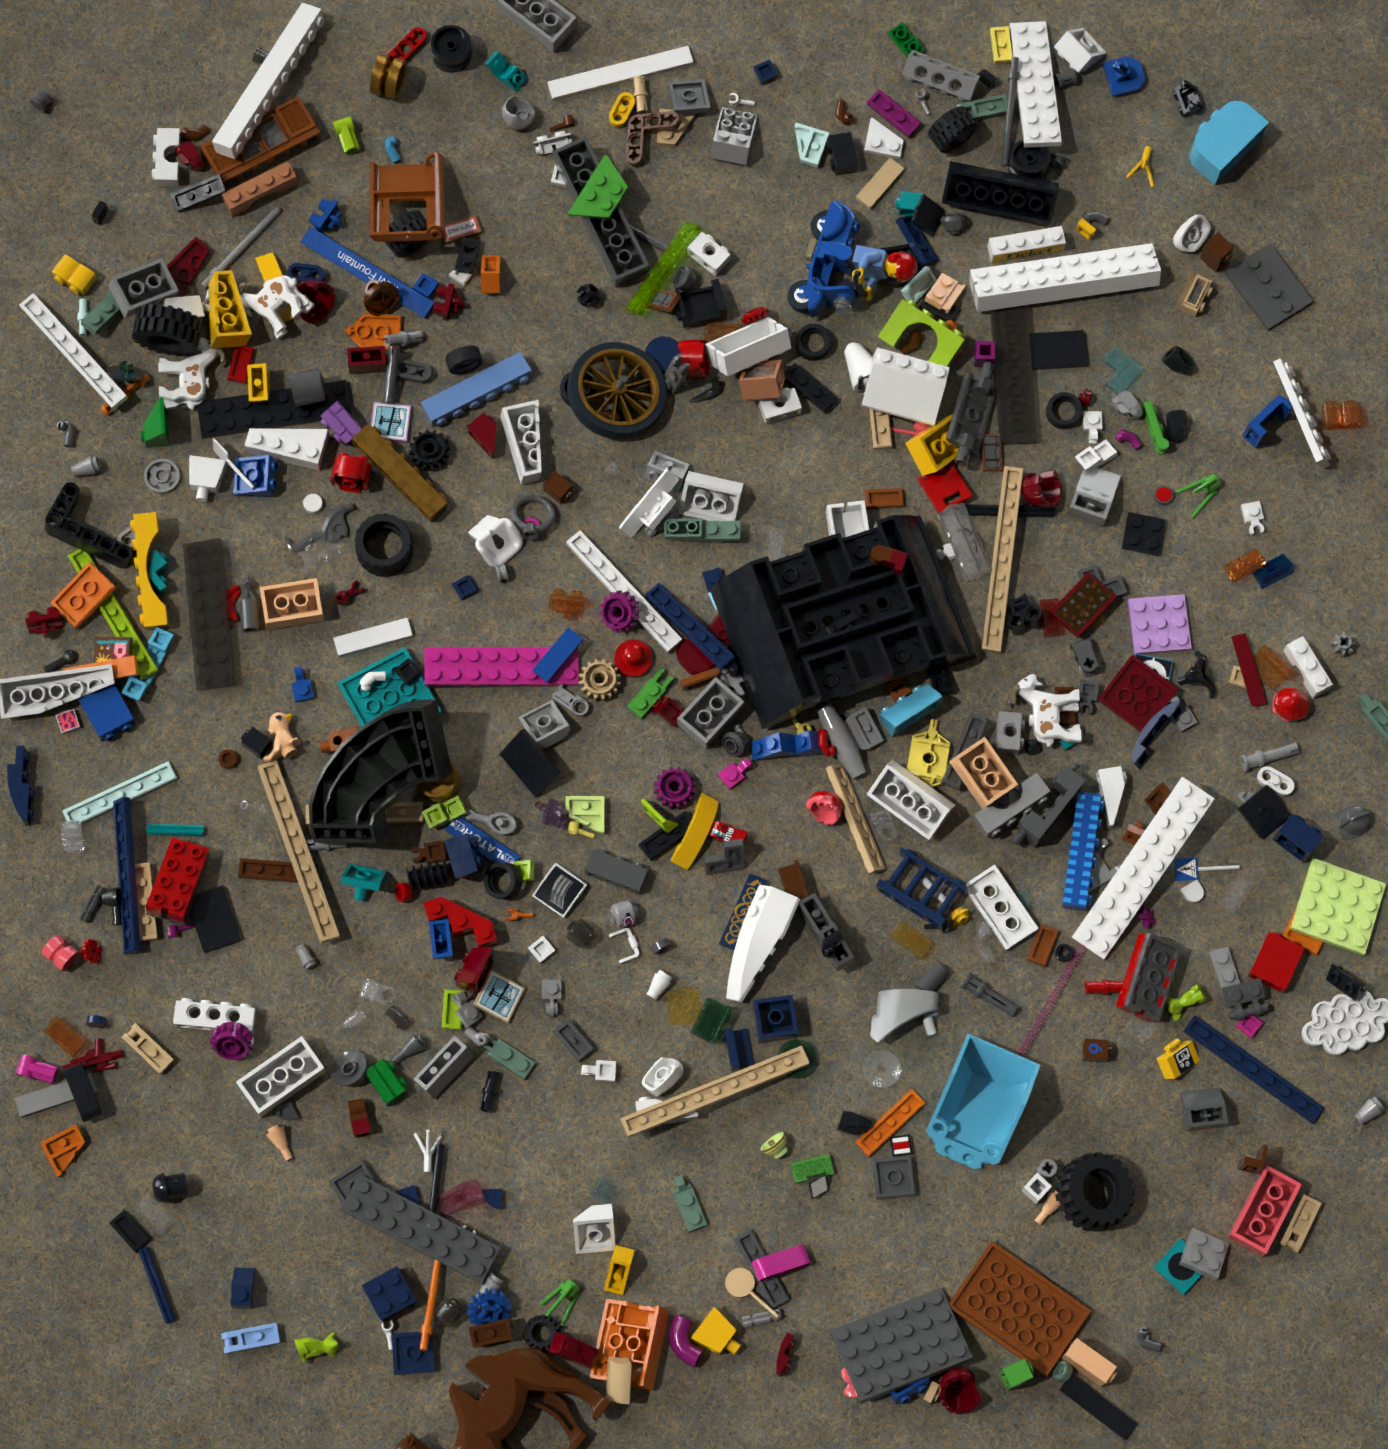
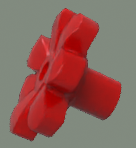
[80,939,103,964]

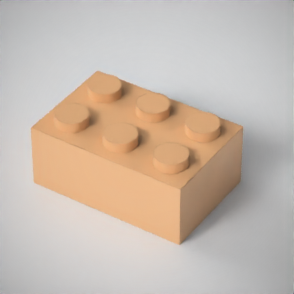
[260,578,324,630]
[949,737,1018,809]

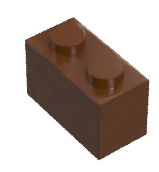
[1200,232,1234,273]

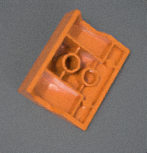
[589,1299,670,1391]

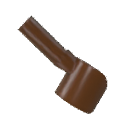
[549,115,574,132]

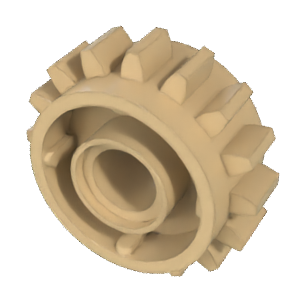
[579,659,620,701]

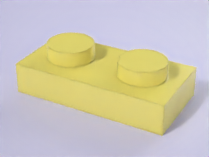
[990,26,1013,64]

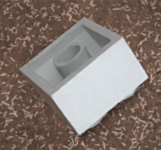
[1054,28,1107,73]

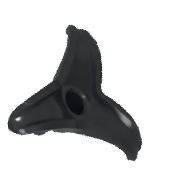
[1178,651,1215,699]

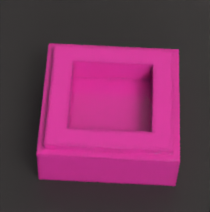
[1236,1015,1263,1039]

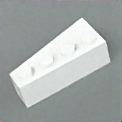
[500,400,541,485]
[245,428,329,471]

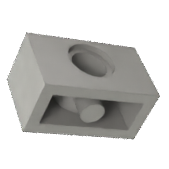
[995,711,1025,755]

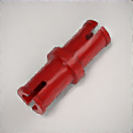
[1085,979,1123,995]

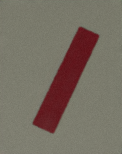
[1231,633,1266,707]

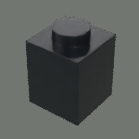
[241,727,272,759]

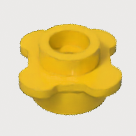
[951,907,970,926]

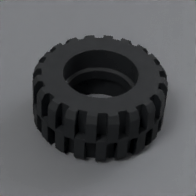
[1055,1152,1135,1232]

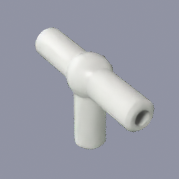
[921,877,952,906]

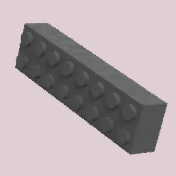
[552,136,649,287]

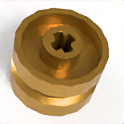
[370,54,406,99]
[417,761,461,804]

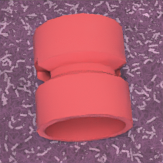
[41,935,79,972]

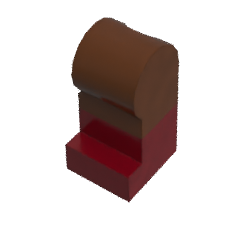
[869,545,908,576]
[348,1098,372,1138]

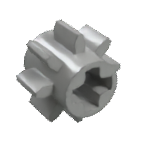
[1330,632,1356,657]

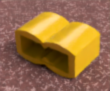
[52,255,97,296]

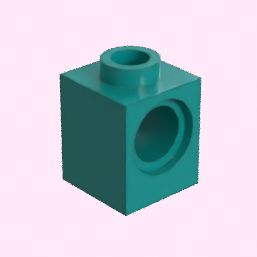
[895,191,923,216]

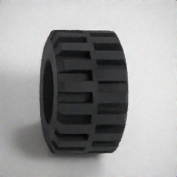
[928,106,978,153]
[385,210,428,258]

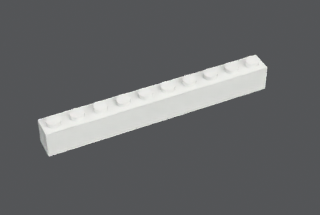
[212,3,325,159]

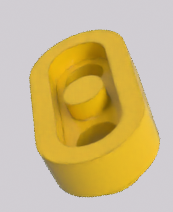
[609,92,635,128]

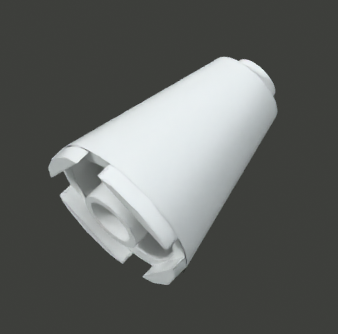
[844,342,873,395]

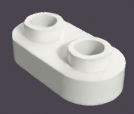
[1257,766,1294,797]

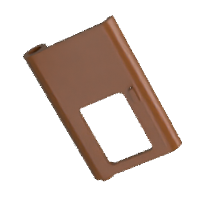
[370,152,445,242]

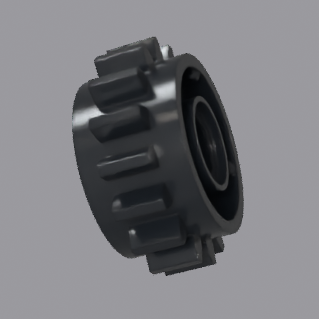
[409,430,450,471]

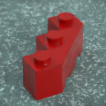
[423,897,498,947]

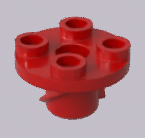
[614,640,652,677]

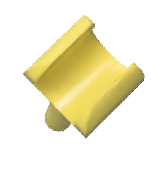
[791,718,812,734]
[568,821,595,838]

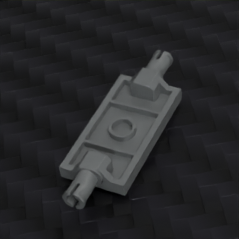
[946,362,997,466]

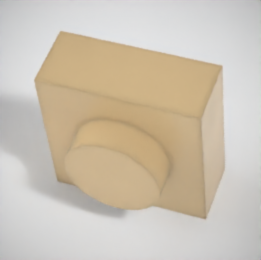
[922,1381,939,1404]

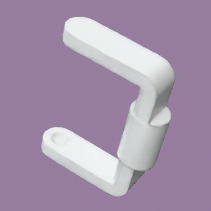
[609,928,639,964]

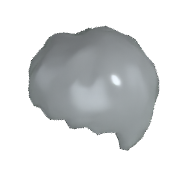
[502,95,536,130]

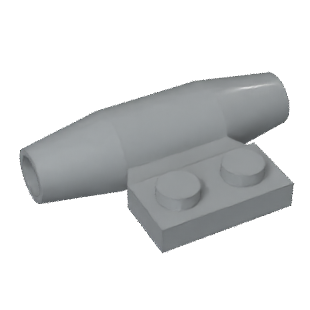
[817,703,884,779]

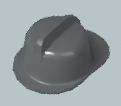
[1336,805,1372,840]

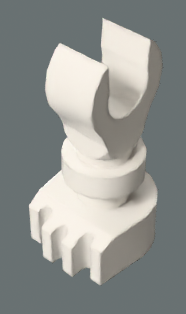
[936,543,956,561]

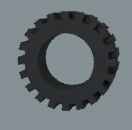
[132,304,203,356]

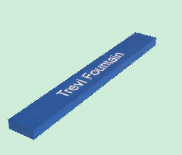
[300,226,434,319]

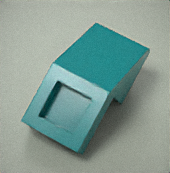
[484,51,528,92]
[149,549,169,596]

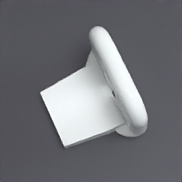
[468,515,523,568]

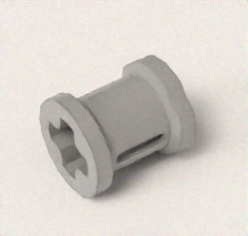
[1037,1159,1057,1179]

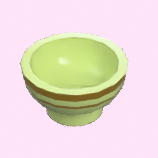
[760,1132,788,1159]

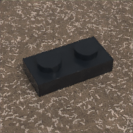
[455,237,481,274]

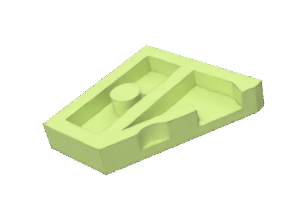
[565,796,604,834]

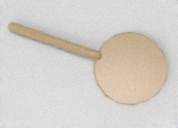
[725,1268,779,1318]

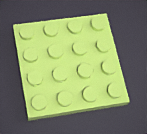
[1290,858,1386,956]

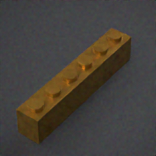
[352,423,447,522]

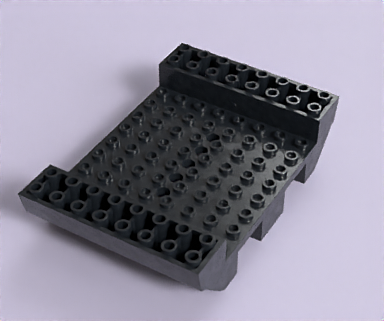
[710,515,977,729]

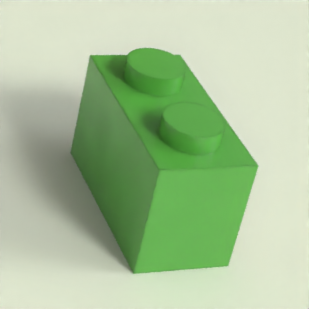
[999,1359,1034,1391]

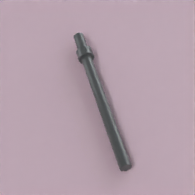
[1001,57,1019,166]

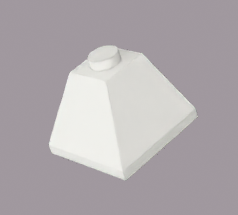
[573,1204,615,1254]

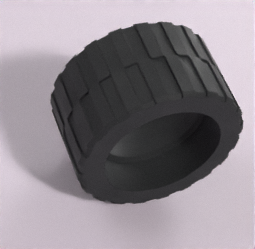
[354,513,413,577]

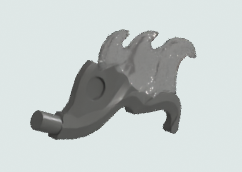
[285,503,354,574]

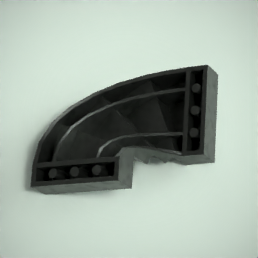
[309,700,453,843]

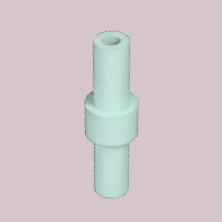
[77,299,89,336]

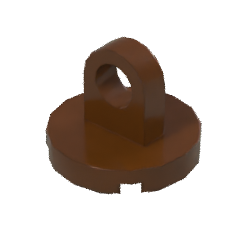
[363,279,400,316]

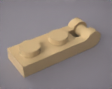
[121,1023,174,1075]
[1279,1194,1322,1253]

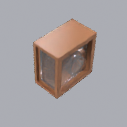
[739,359,785,401]

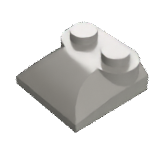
[518,700,570,749]

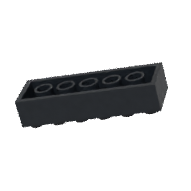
[942,161,1059,225]

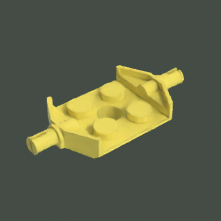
[907,719,950,788]

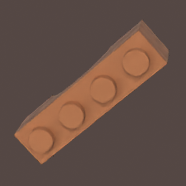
[222,161,298,217]

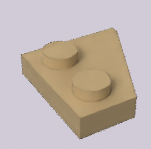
[657,109,695,147]

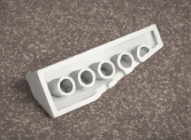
[0,664,115,719]
[726,885,800,1003]

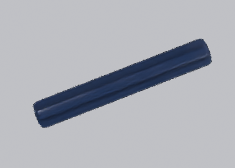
[139,1247,176,1324]

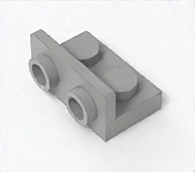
[644,451,690,491]

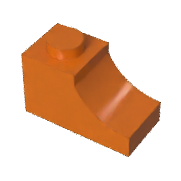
[481,255,500,295]

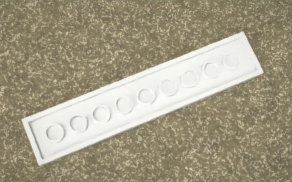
[1072,777,1215,959]

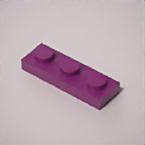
[867,89,921,138]

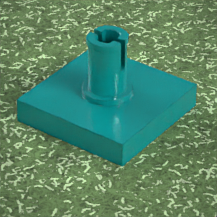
[340,863,386,901]

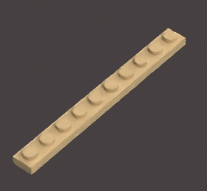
[981,466,1023,653]
[257,760,340,944]
[620,1046,810,1138]

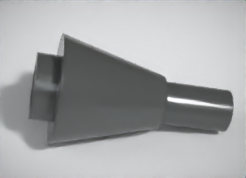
[391,1034,425,1065]

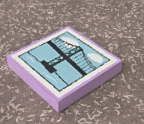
[371,402,411,443]

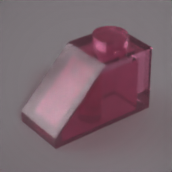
[438,1179,485,1217]

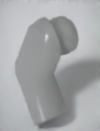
[464,1026,490,1046]

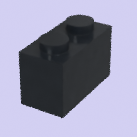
[826,132,858,176]

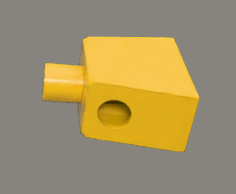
[691,1307,741,1355]

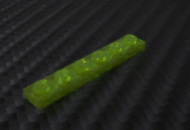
[626,222,701,316]

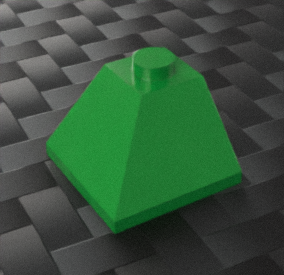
[141,398,169,448]

